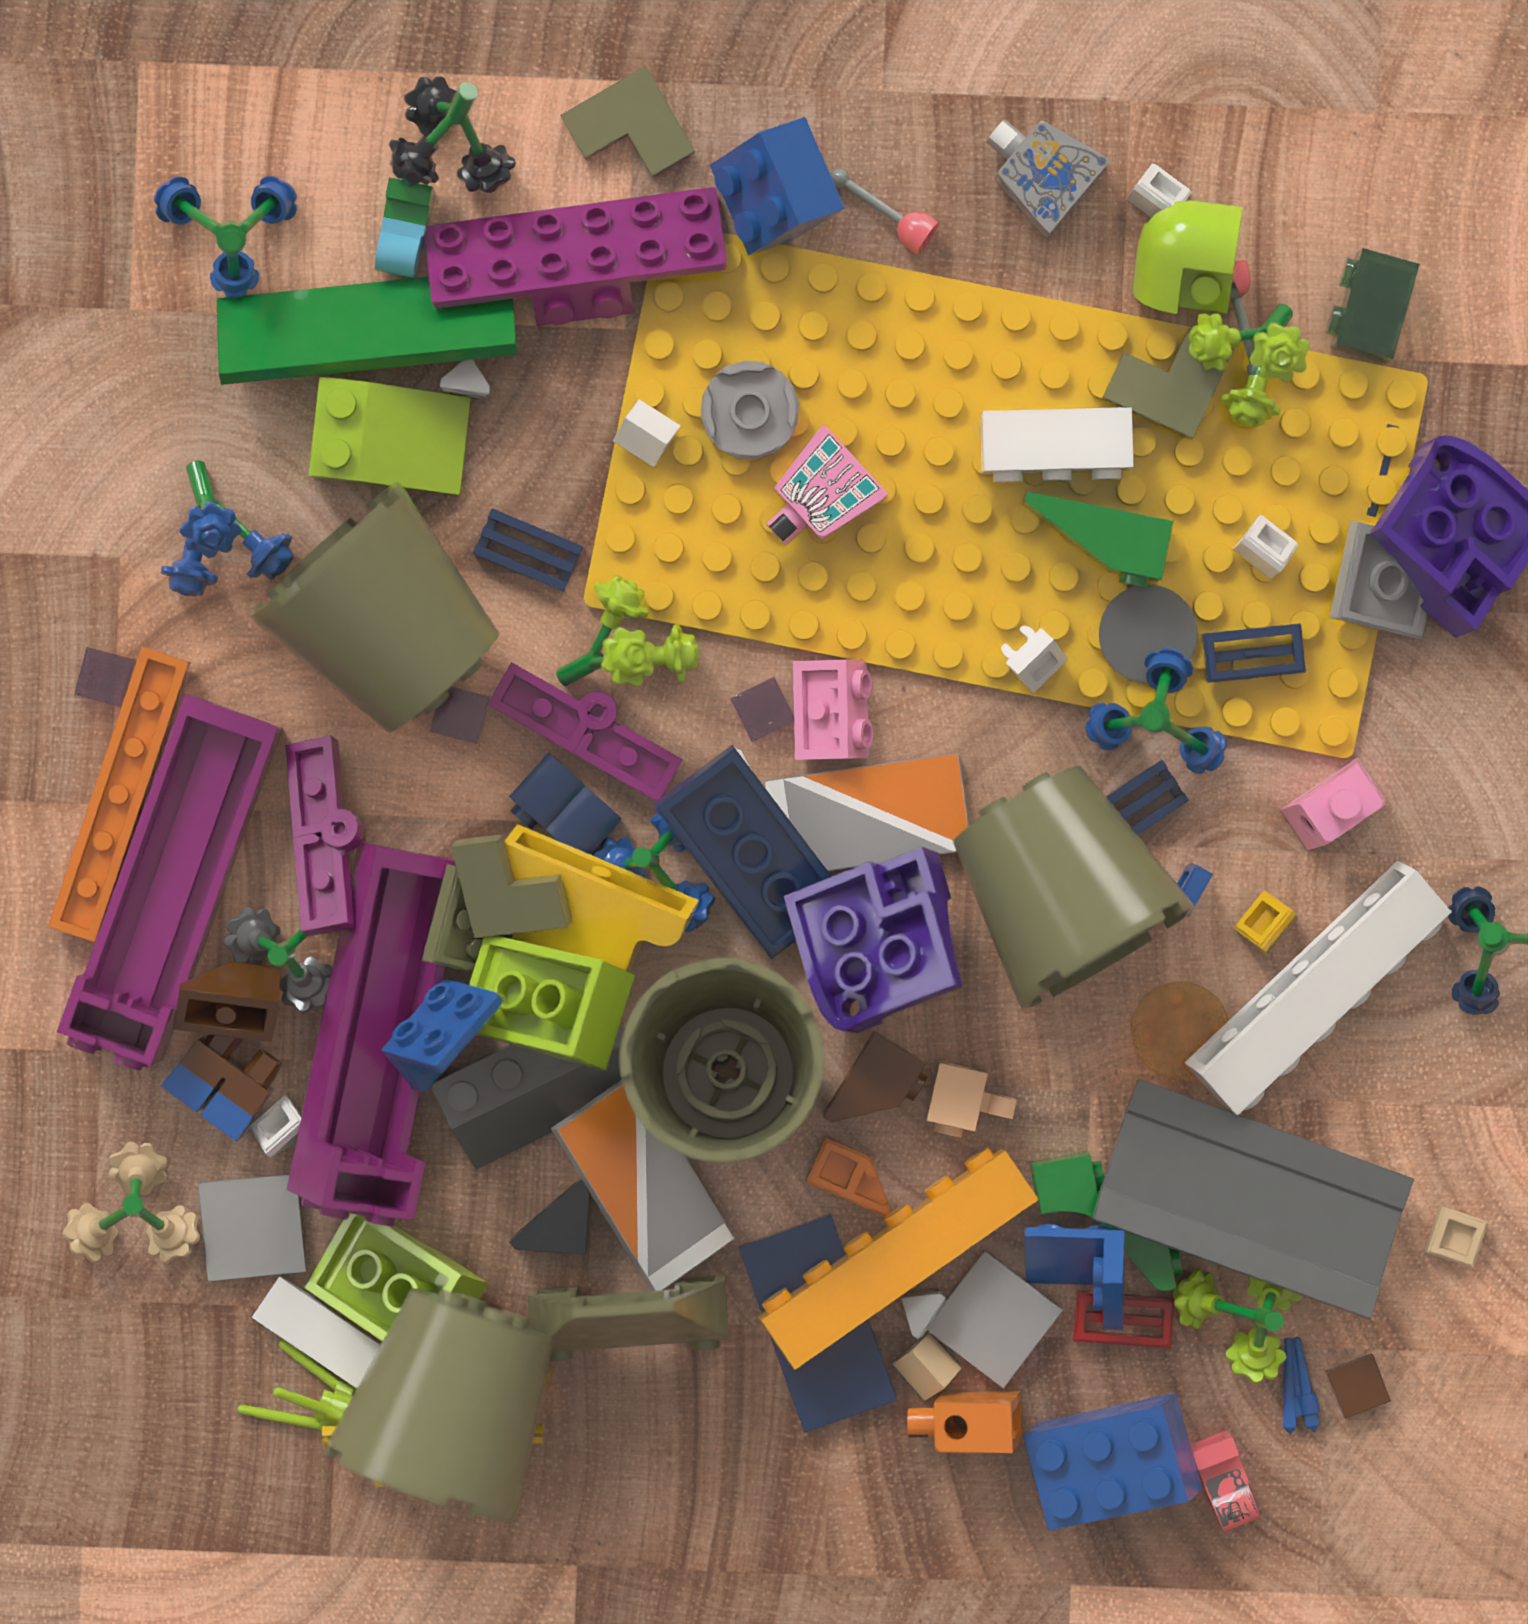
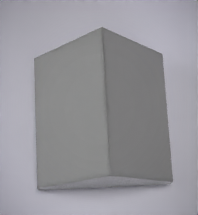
[440,359,493,400]
[900,1288,946,1339]

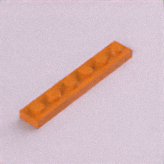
[48,646,191,943]

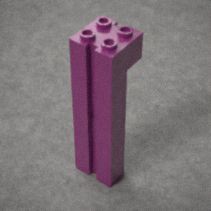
[57,694,283,1071]
[287,842,456,1226]

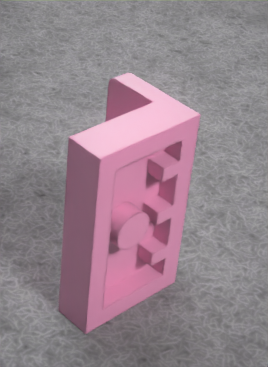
[793,660,874,760]

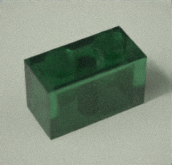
[1326,248,1420,364]

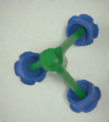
[154,176,298,298]
[1085,647,1227,774]

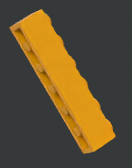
[757,1147,1039,1370]

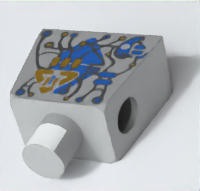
[986,119,1110,239]

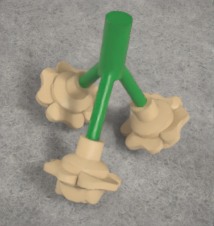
[62,1142,200,1264]

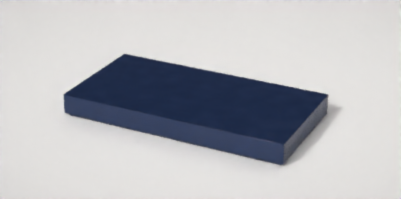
[653,745,832,959]
[739,1213,897,1433]

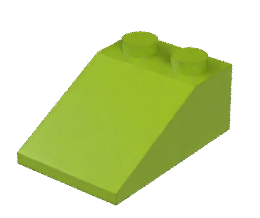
[309,377,471,496]
[469,936,635,1070]
[304,1213,489,1341]

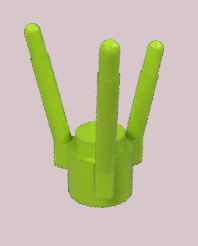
[237,1340,354,1431]

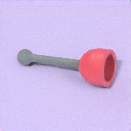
[831,169,939,255]
[1230,260,1255,376]

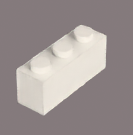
[980,407,1133,483]

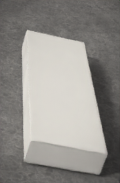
[252,1275,381,1388]

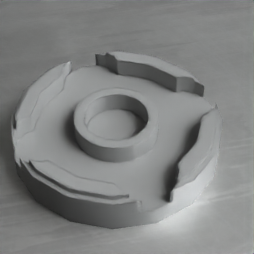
[701,361,799,460]

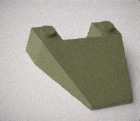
[527,1275,729,1361]

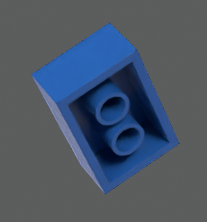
[1023,1393,1202,1531]

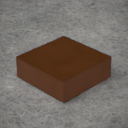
[1326,1353,1391,1419]

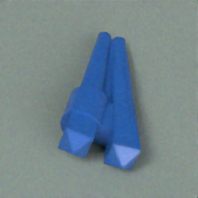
[1283,1337,1320,1434]

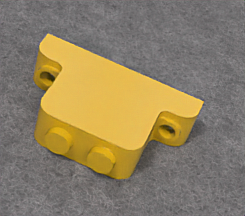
[504,824,699,972]

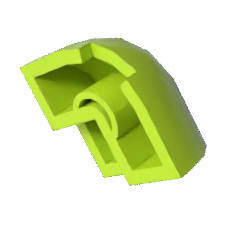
[1132,201,1243,314]

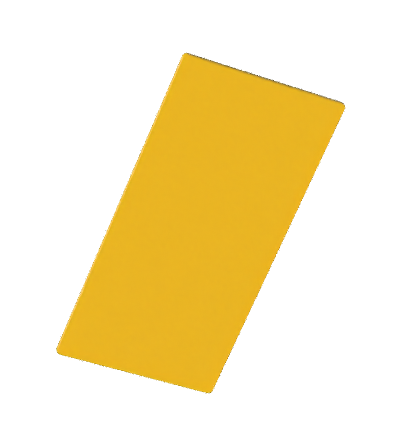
[584,233,1428,759]

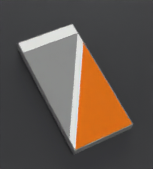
[764,752,969,871]
[551,1080,735,1291]

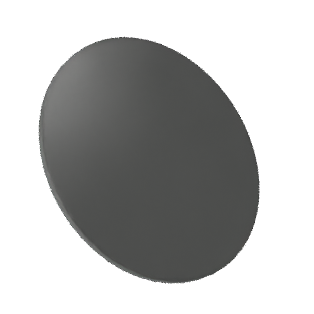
[1099,585,1197,683]

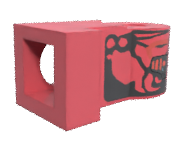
[1190,1430,1260,1532]

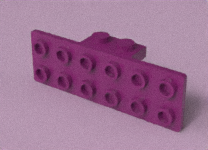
[425,187,727,326]

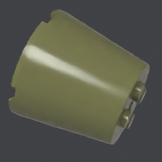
[249,482,500,733]
[953,766,1195,1010]
[620,958,824,1162]
[324,1288,554,1523]

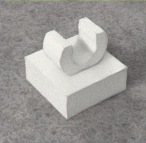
[1001,625,1068,694]

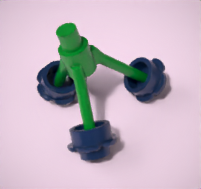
[1448,886,1528,1015]

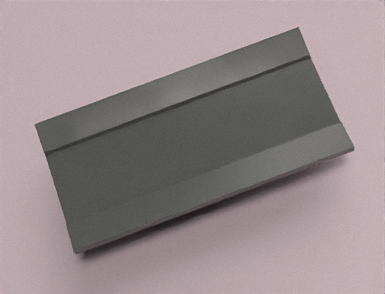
[1092,1079,1414,1320]

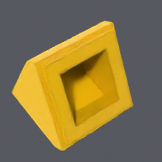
[1233,890,1297,955]

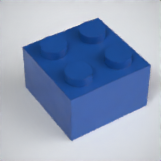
[710,117,845,256]

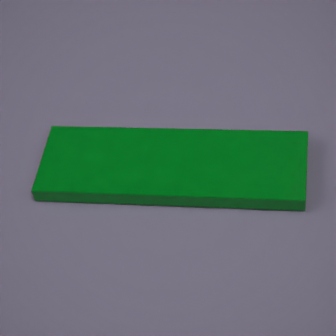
[217,277,518,385]

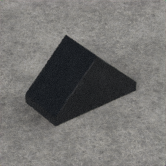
[509,1177,591,1255]

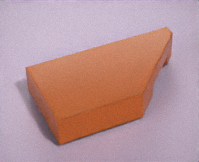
[806,1136,892,1217]

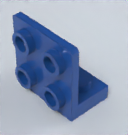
[381,978,503,1093]
[1024,1224,1125,1330]

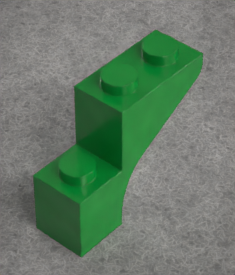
[1029,1151,1183,1291]

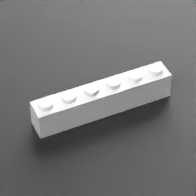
[1185,861,1451,1116]

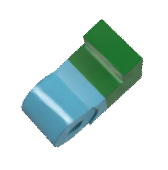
[375,177,436,278]

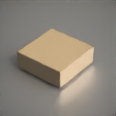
[1424,1205,1489,1268]

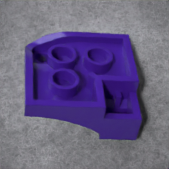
[1369,435,1528,638]
[784,847,963,1033]

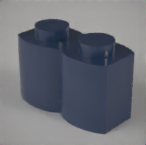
[509,753,622,854]

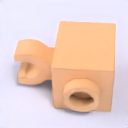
[925,1060,1017,1137]

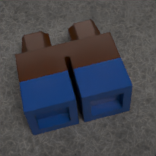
[161,1034,282,1141]

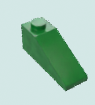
[1022,491,1173,588]

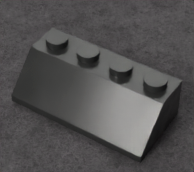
[431,1019,625,1170]

